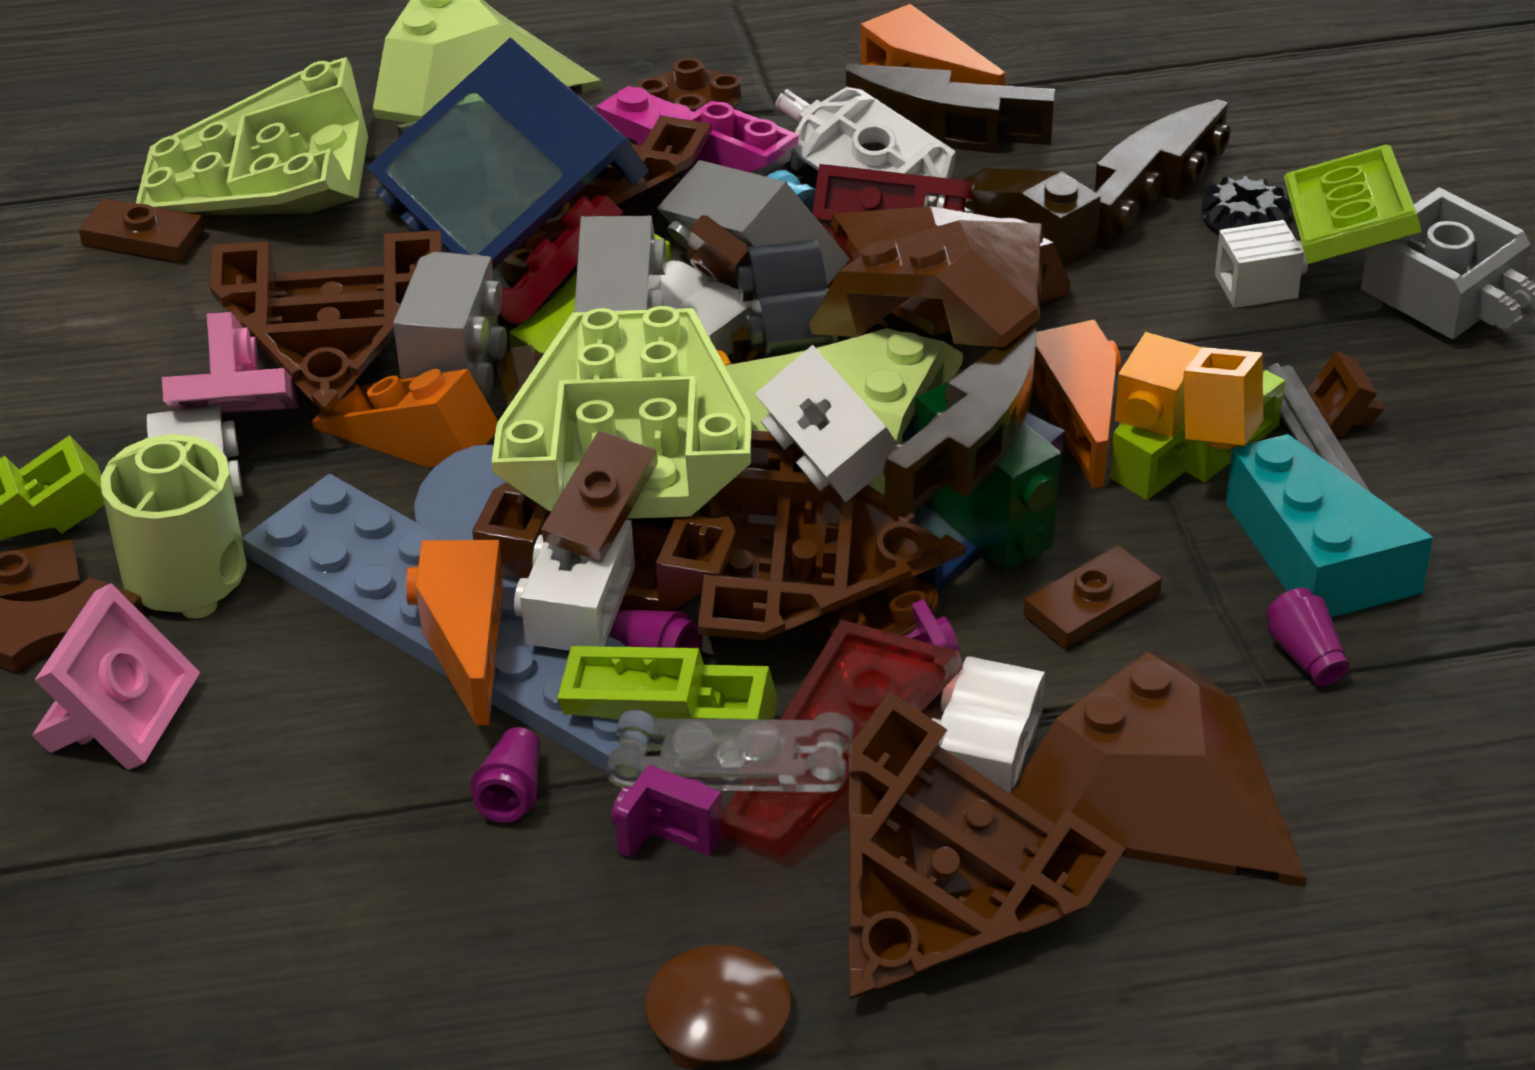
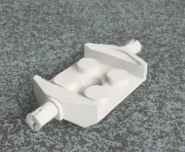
[775,87,973,214]

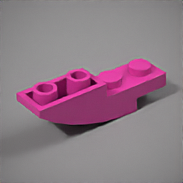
[596,86,799,174]

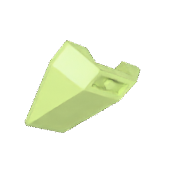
[135,57,368,216]
[491,306,752,519]

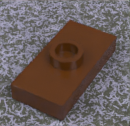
[78,198,204,263]
[686,215,748,288]
[541,430,658,563]
[0,539,81,602]
[1023,545,1162,650]

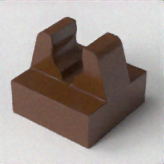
[1307,351,1385,438]

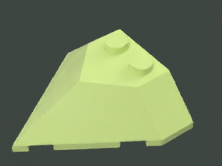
[373,0,602,123]
[725,328,963,495]

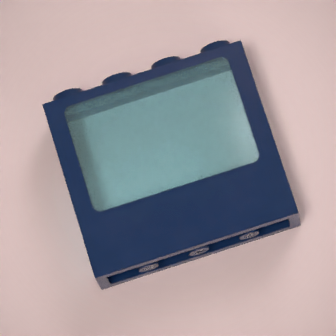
[367,37,649,281]

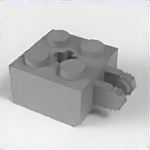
[1361,187,1535,340]
[393,252,507,398]

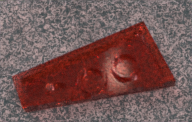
[718,620,963,856]

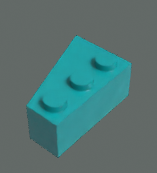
[1225,434,1433,617]

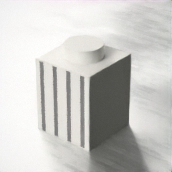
[1215,220,1308,308]

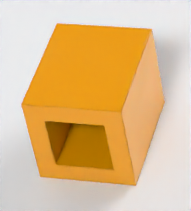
[1115,332,1202,438]
[1183,347,1264,449]

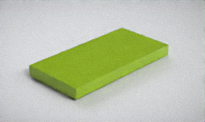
[1284,144,1422,264]

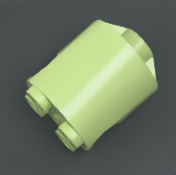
[100,434,247,619]

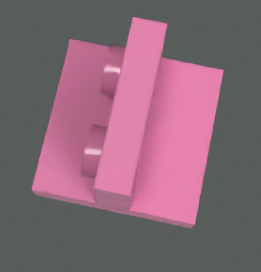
[162,312,299,414]
[32,583,200,770]

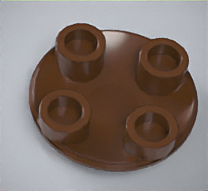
[637,58,741,112]
[815,575,939,650]
[645,945,791,1069]

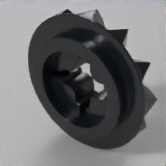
[1201,175,1290,231]

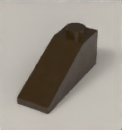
[963,168,1101,268]

